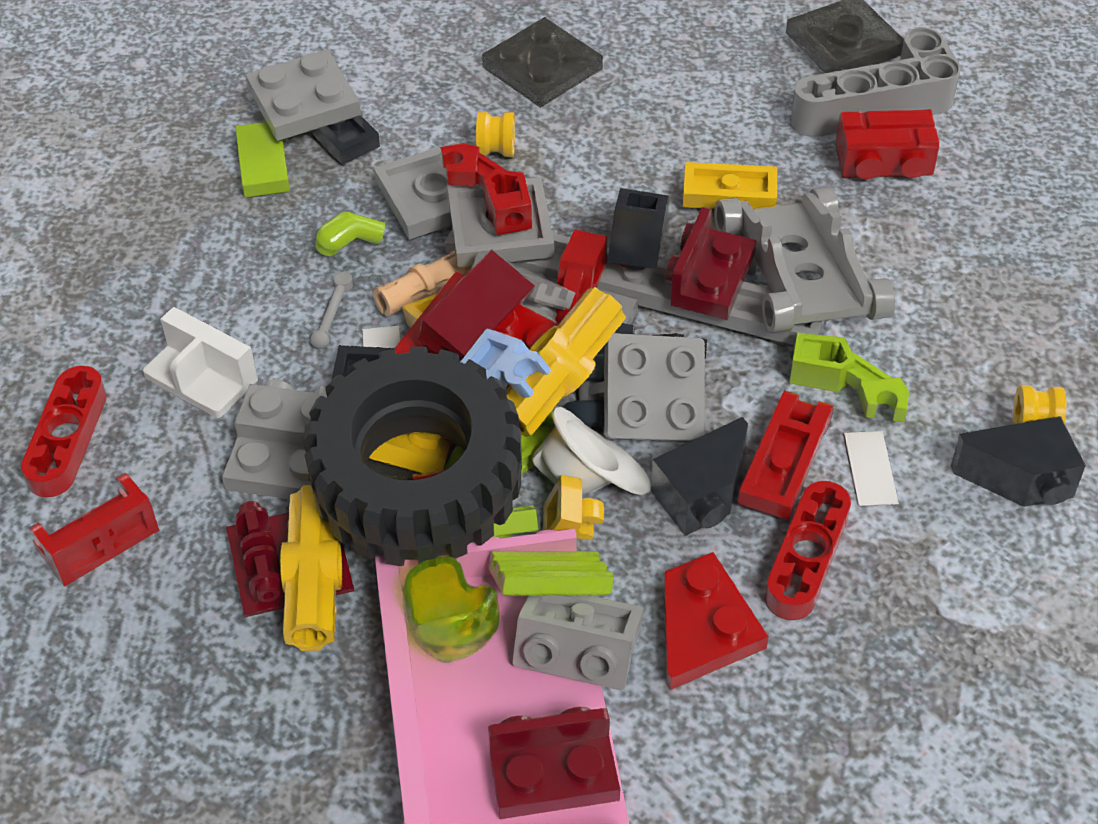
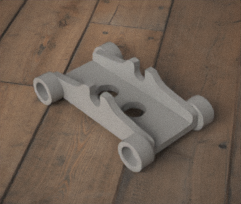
[715,187,895,333]

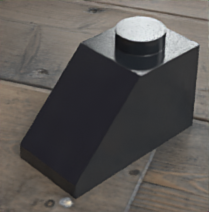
[951,416,1086,507]
[651,417,748,536]

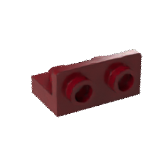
[665,207,757,320]
[488,707,621,819]

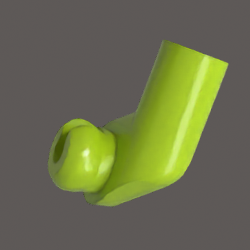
[315,212,385,257]

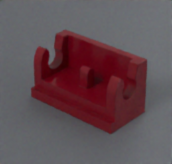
[418,249,535,362]

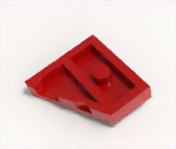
[664,552,769,690]

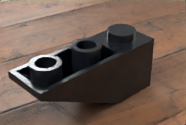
[607,188,670,270]

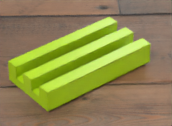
[489,551,614,596]

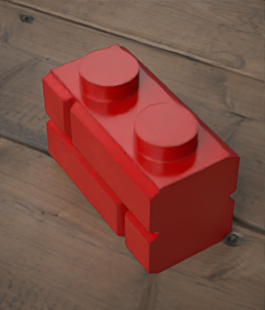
[836,109,940,179]

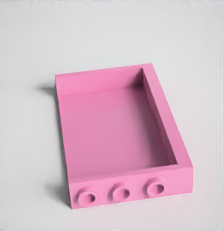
[375,529,629,824]

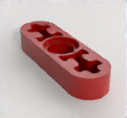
[21,365,107,498]
[765,481,851,620]

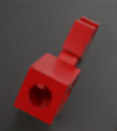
[440,143,532,235]
[555,229,607,324]

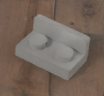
[513,595,644,690]

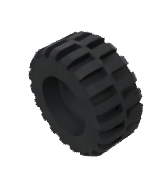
[303,347,522,567]

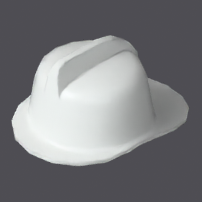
[533,407,651,495]

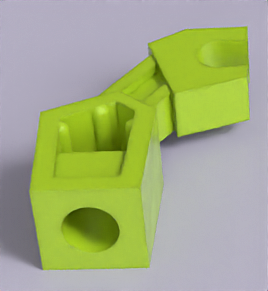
[789,333,909,423]

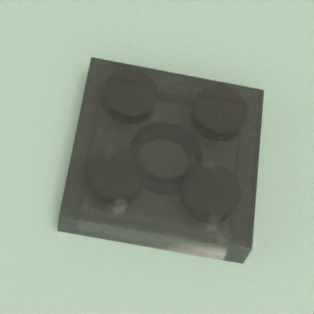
[786,0,904,73]
[482,17,603,108]

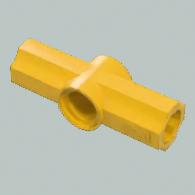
[506,287,626,437]
[280,485,342,651]

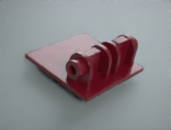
[226,501,355,618]

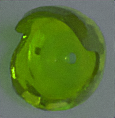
[401,557,500,663]

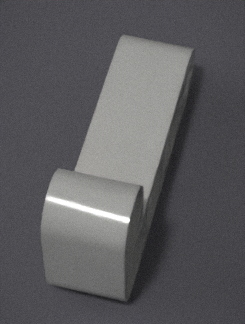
[790,27,961,136]

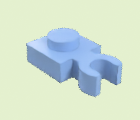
[461,328,551,398]

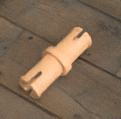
[373,250,470,317]

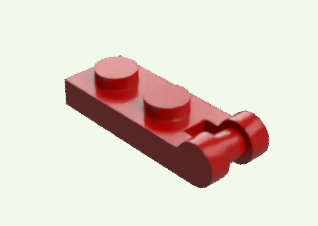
[738,390,834,520]

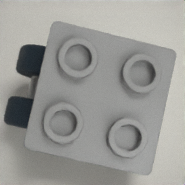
[564,333,705,442]

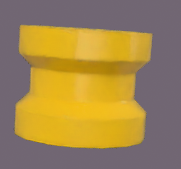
[476,111,515,157]
[1013,384,1067,424]

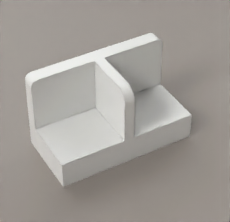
[143,307,258,418]

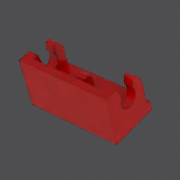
[28,473,160,587]

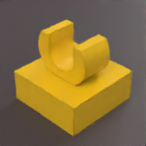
[543,474,604,540]

